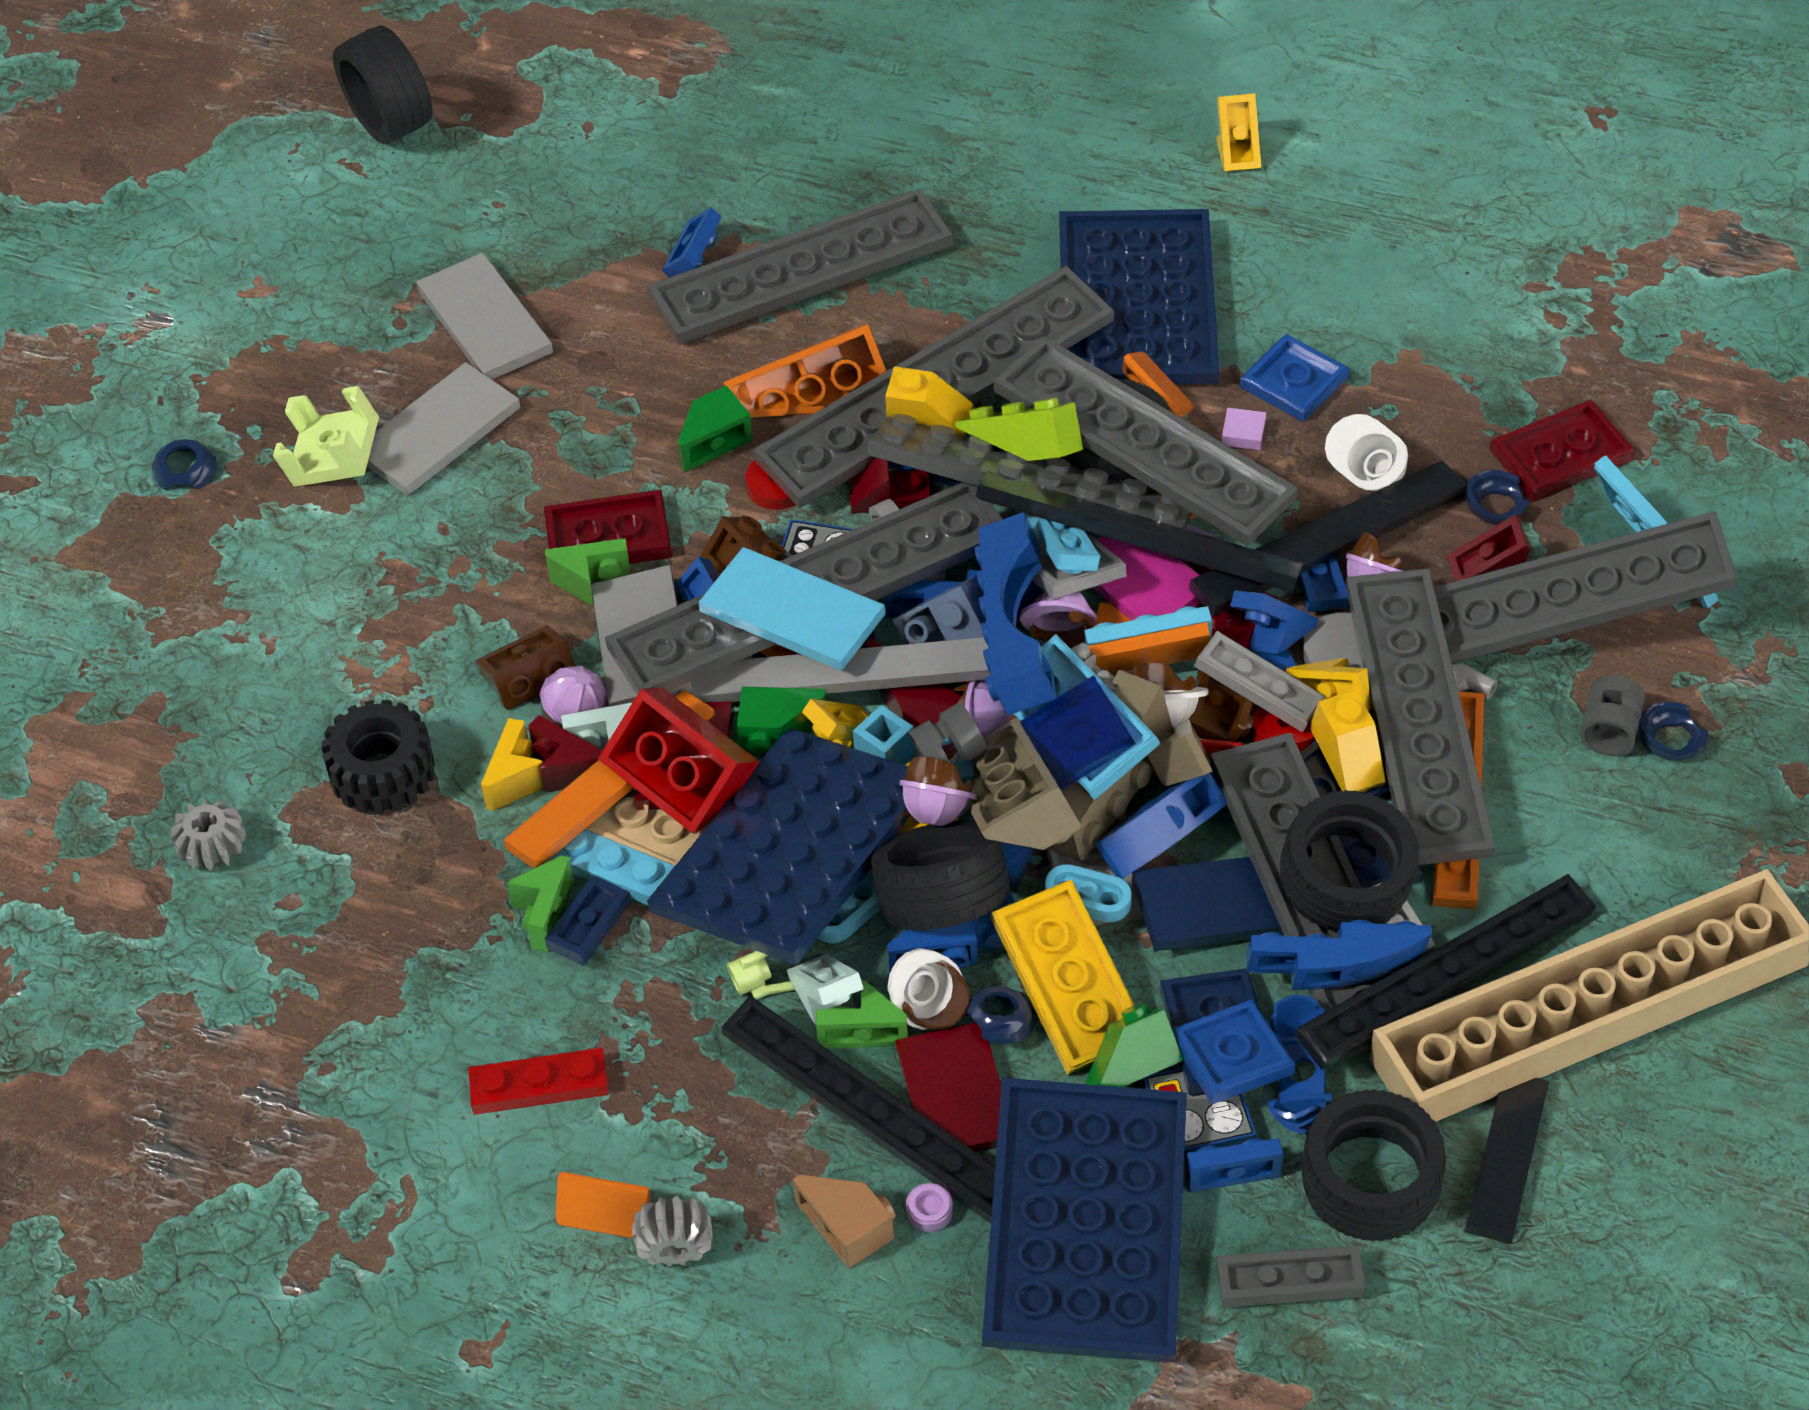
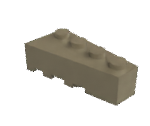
[1048,670,1174,862]

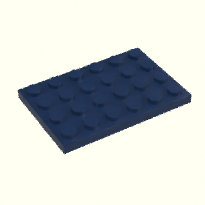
[1059,209,1220,384]
[647,728,911,965]
[982,1077,1187,1362]

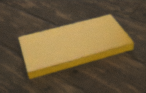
[990,879,1134,1076]

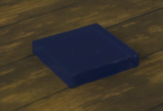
[1020,675,1136,791]

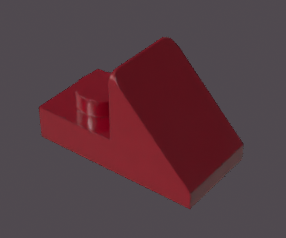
[849,458,930,514]
[1446,514,1530,581]
[528,715,603,792]

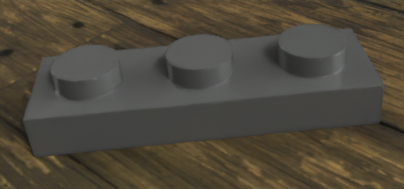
[1216,1245,1366,1308]

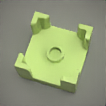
[273,386,379,487]

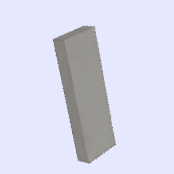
[1194,631,1325,733]

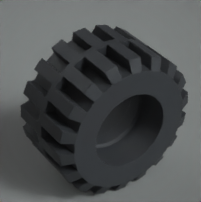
[321,699,435,815]

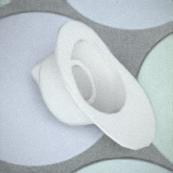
[1325,414,1408,492]

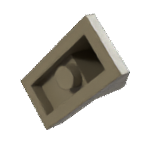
[1147,719,1212,786]

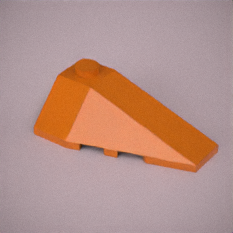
[723,323,887,418]

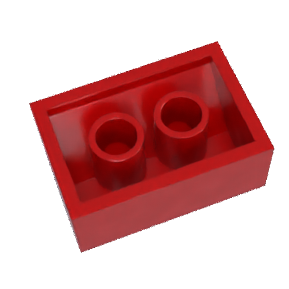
[598,688,759,834]

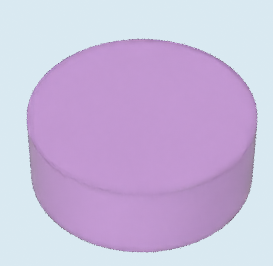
[906,1183,953,1232]

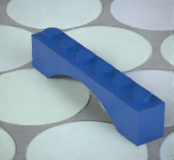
[975,512,1056,715]

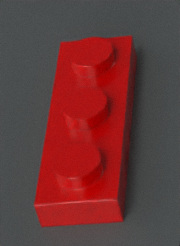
[468,1047,609,1115]

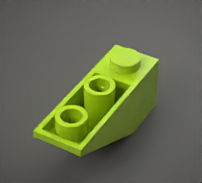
[955,397,1083,461]

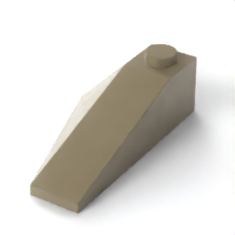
[971,718,1082,850]

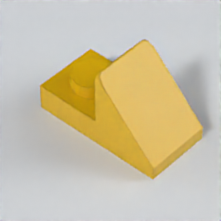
[1216,93,1261,171]
[1286,658,1372,711]
[802,699,869,748]
[481,718,544,811]

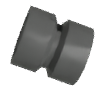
[1579,675,1646,756]
[908,702,988,767]

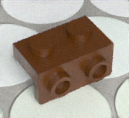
[1187,669,1254,742]

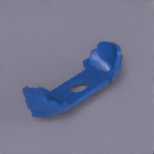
[1268,994,1332,1134]

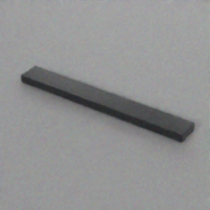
[1189,460,1467,616]
[976,471,1302,592]
[1294,874,1597,1070]
[722,996,995,1224]

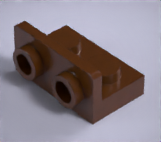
[701,515,788,575]
[475,625,576,710]

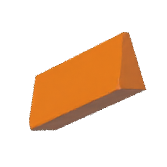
[1122,351,1194,419]
[556,1172,652,1239]

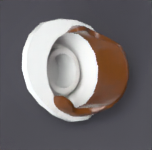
[1132,663,1209,727]
[888,948,970,1030]

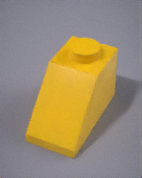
[885,366,973,436]
[1310,690,1386,792]

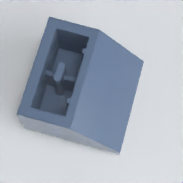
[893,575,986,686]

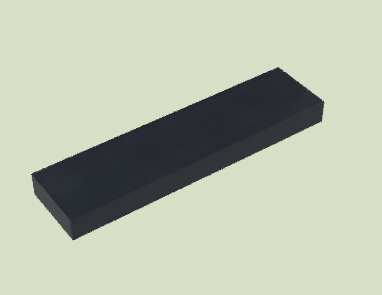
[1465,1078,1549,1244]

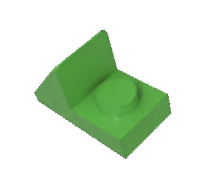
[545,538,631,605]
[507,855,574,952]
[816,979,908,1049]

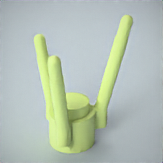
[726,951,795,1000]

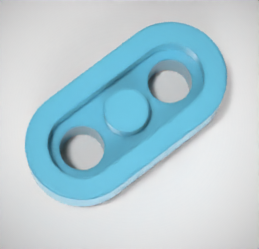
[1045,864,1131,922]
[818,871,881,943]

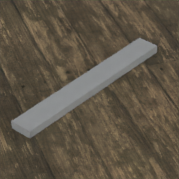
[690,637,991,702]

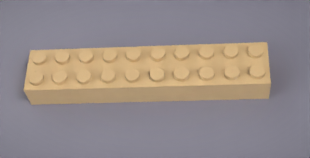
[1369,869,1809,1122]

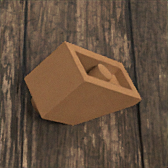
[792,1175,896,1269]

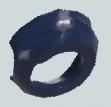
[152,439,217,490]
[1466,470,1529,524]
[1639,702,1709,761]
[964,986,1033,1044]

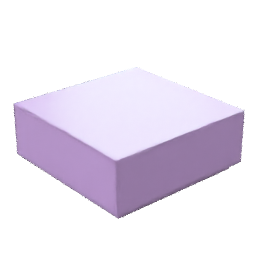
[1221,408,1266,450]

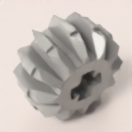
[170,797,246,872]
[632,1196,713,1267]

